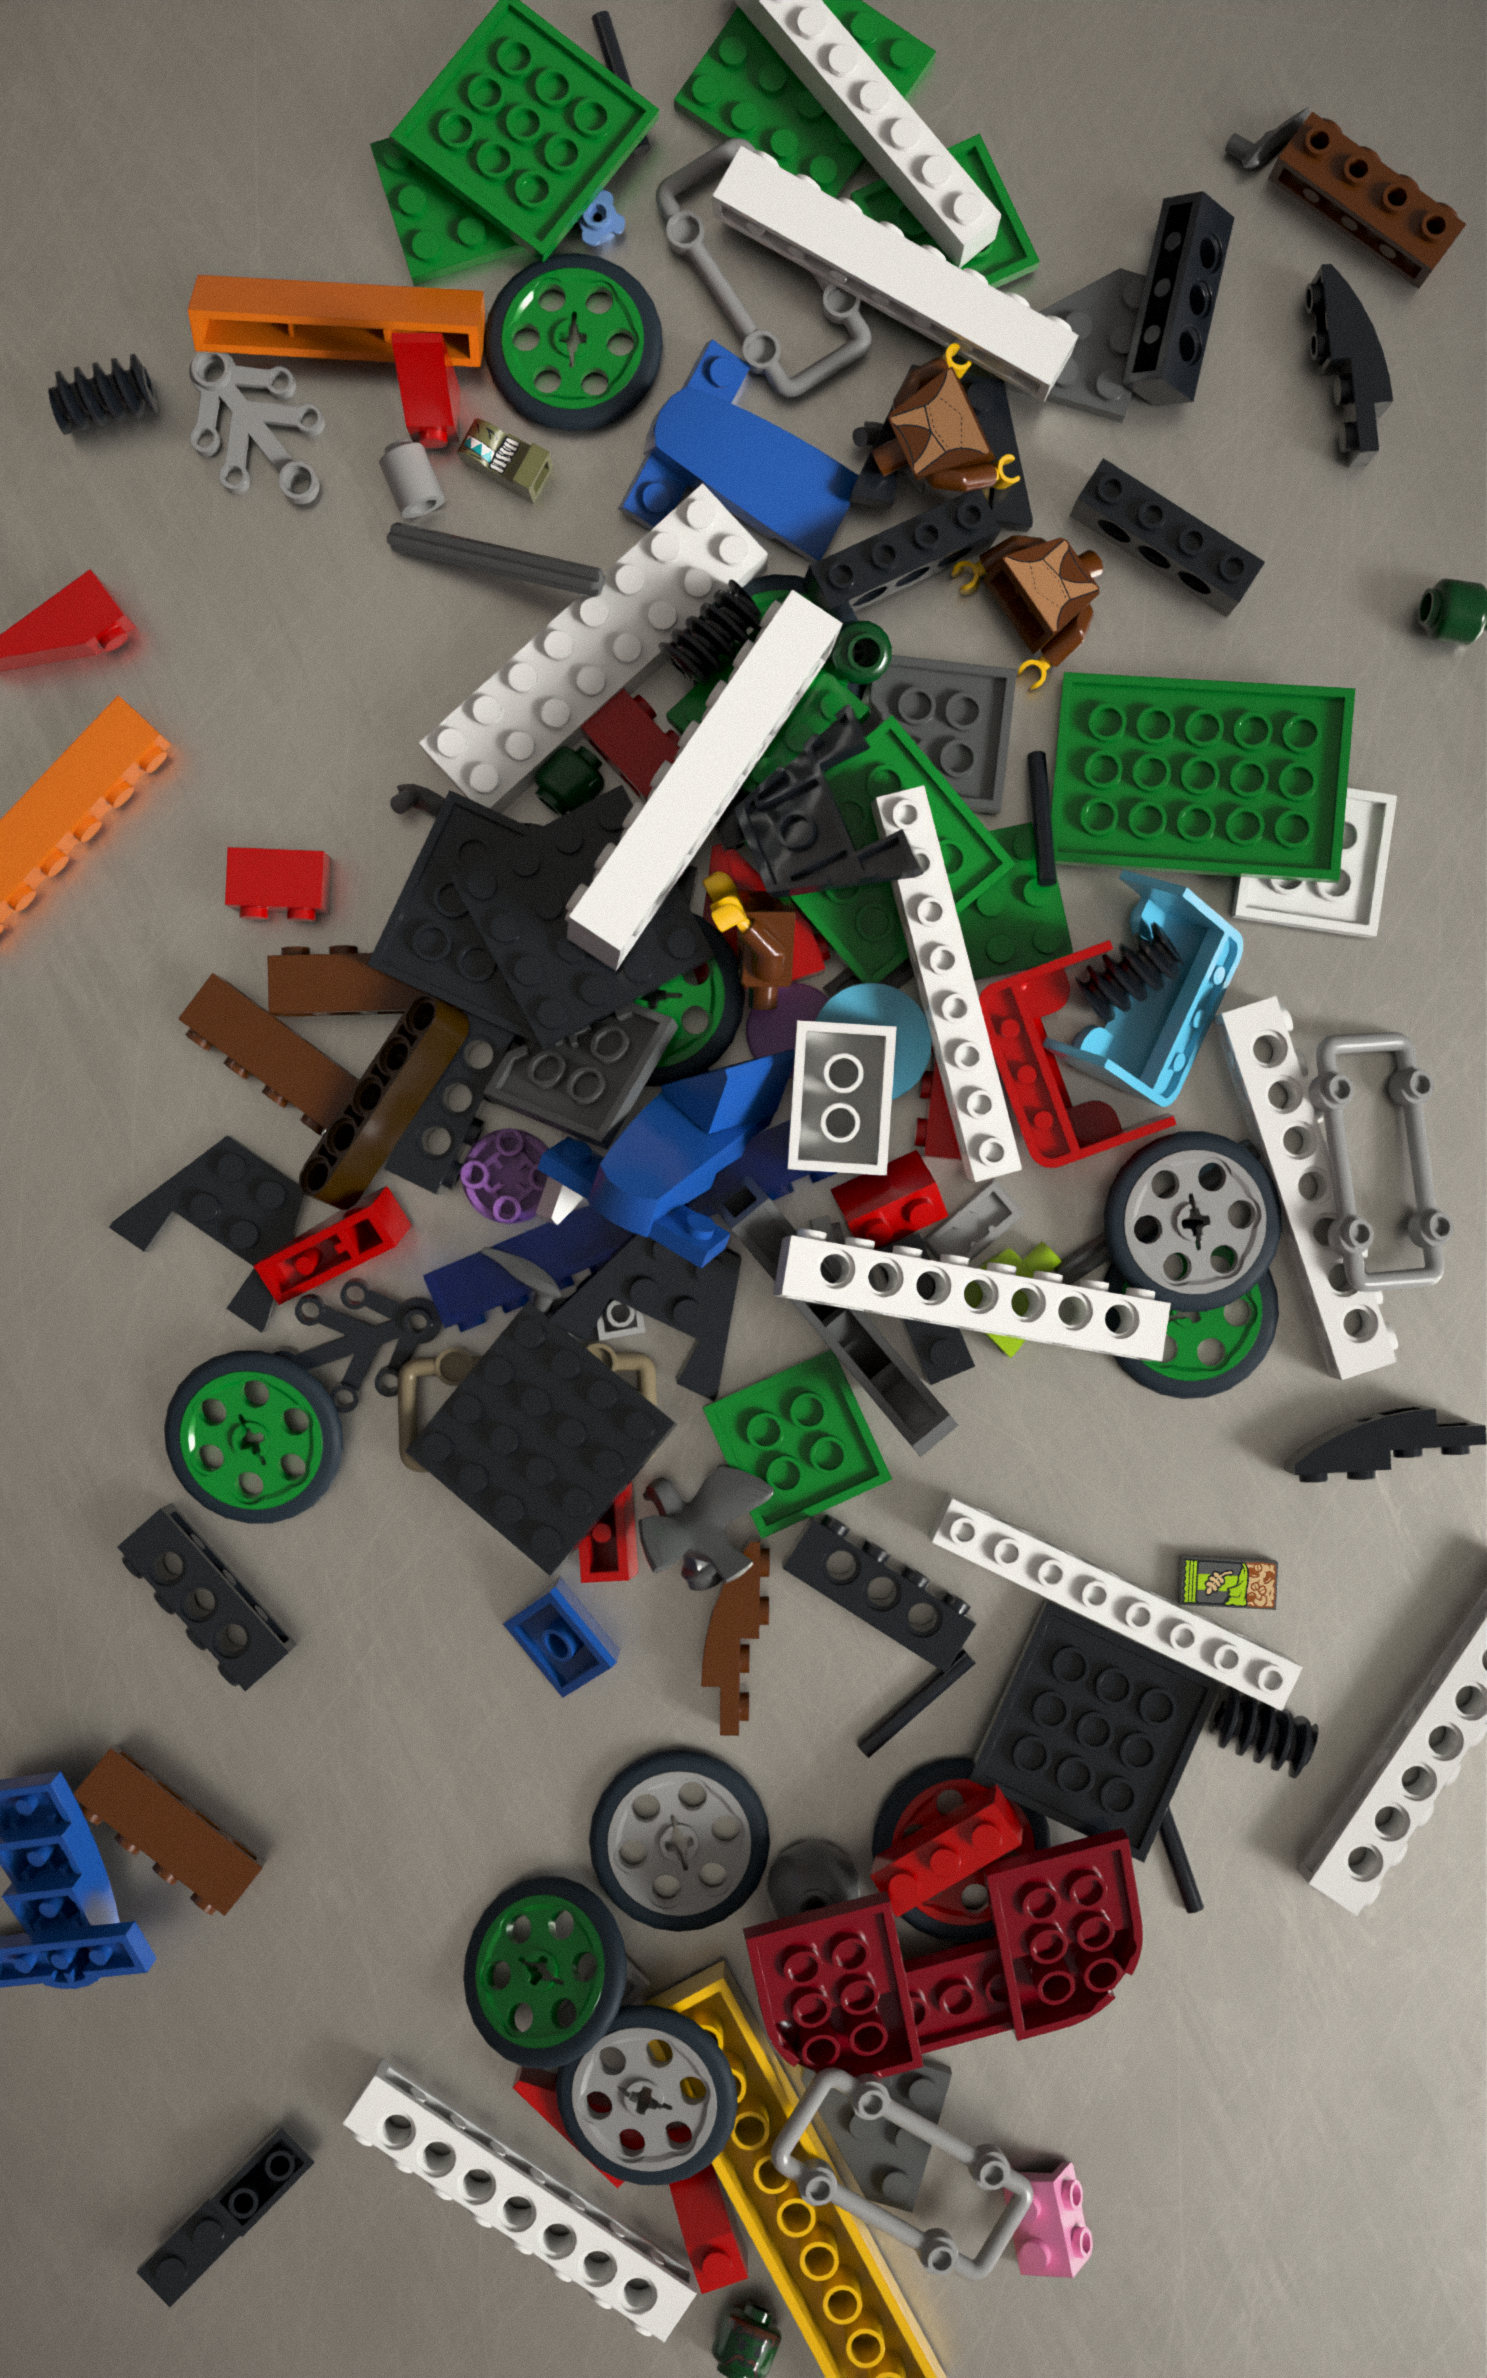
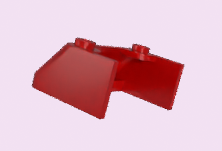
[979,940,1177,1168]

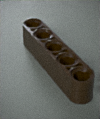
[299,994,469,1210]

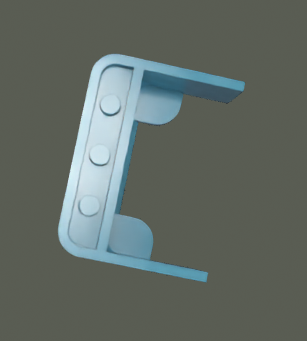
[1043,870,1243,1107]

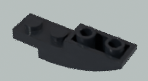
[1305,264,1393,468]
[1284,1405,1487,1483]
[136,2126,315,2308]

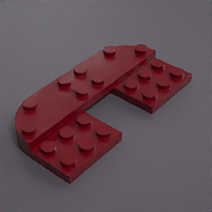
[742,1828,1143,2079]

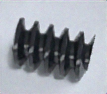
[48,353,159,435]
[658,579,762,686]
[1075,921,1184,1022]
[1208,1686,1319,1779]

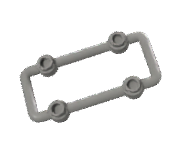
[656,138,871,397]
[1308,1032,1454,1292]
[771,2067,1033,2281]

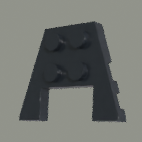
[848,364,1033,532]
[734,704,924,899]
[109,1135,307,1333]
[548,1233,742,1401]

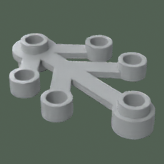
[189,351,325,504]

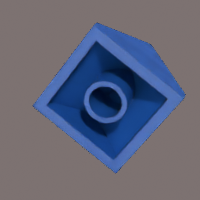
[661,1049,795,1134]
[503,1576,620,1698]

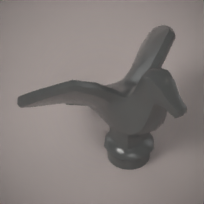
[638,1466,774,1591]

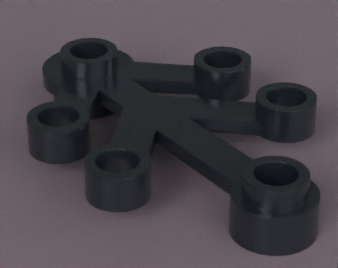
[270,1278,442,1413]

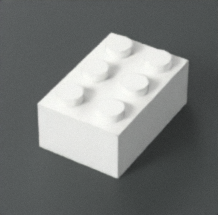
[787,1020,897,1176]

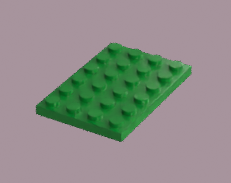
[1051,672,1356,883]

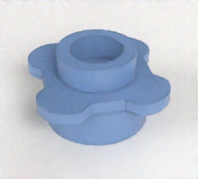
[577,190,625,247]

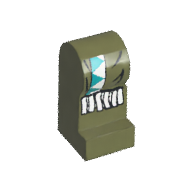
[456,418,553,504]

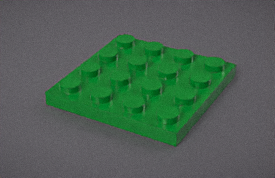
[389,0,660,263]
[674,0,936,200]
[743,715,1016,984]

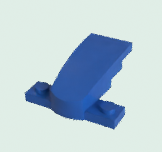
[618,339,859,563]
[537,1069,774,1268]
[0,1771,157,1989]

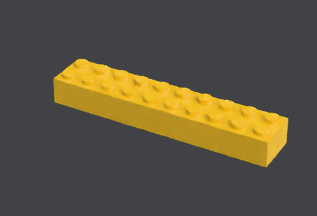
[641,1960,947,2378]

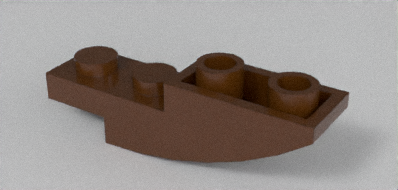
[701,1535,770,1736]

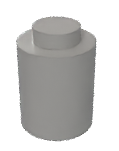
[379,439,445,519]

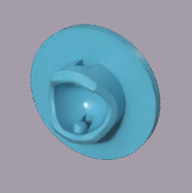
[815,983,932,1100]

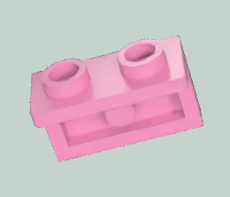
[1003,2162,1092,2278]

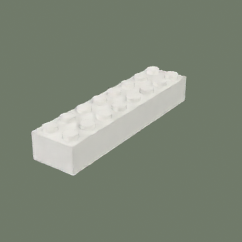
[419,483,768,813]
[564,590,843,971]

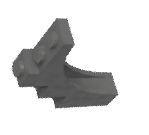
[711,1175,959,1457]

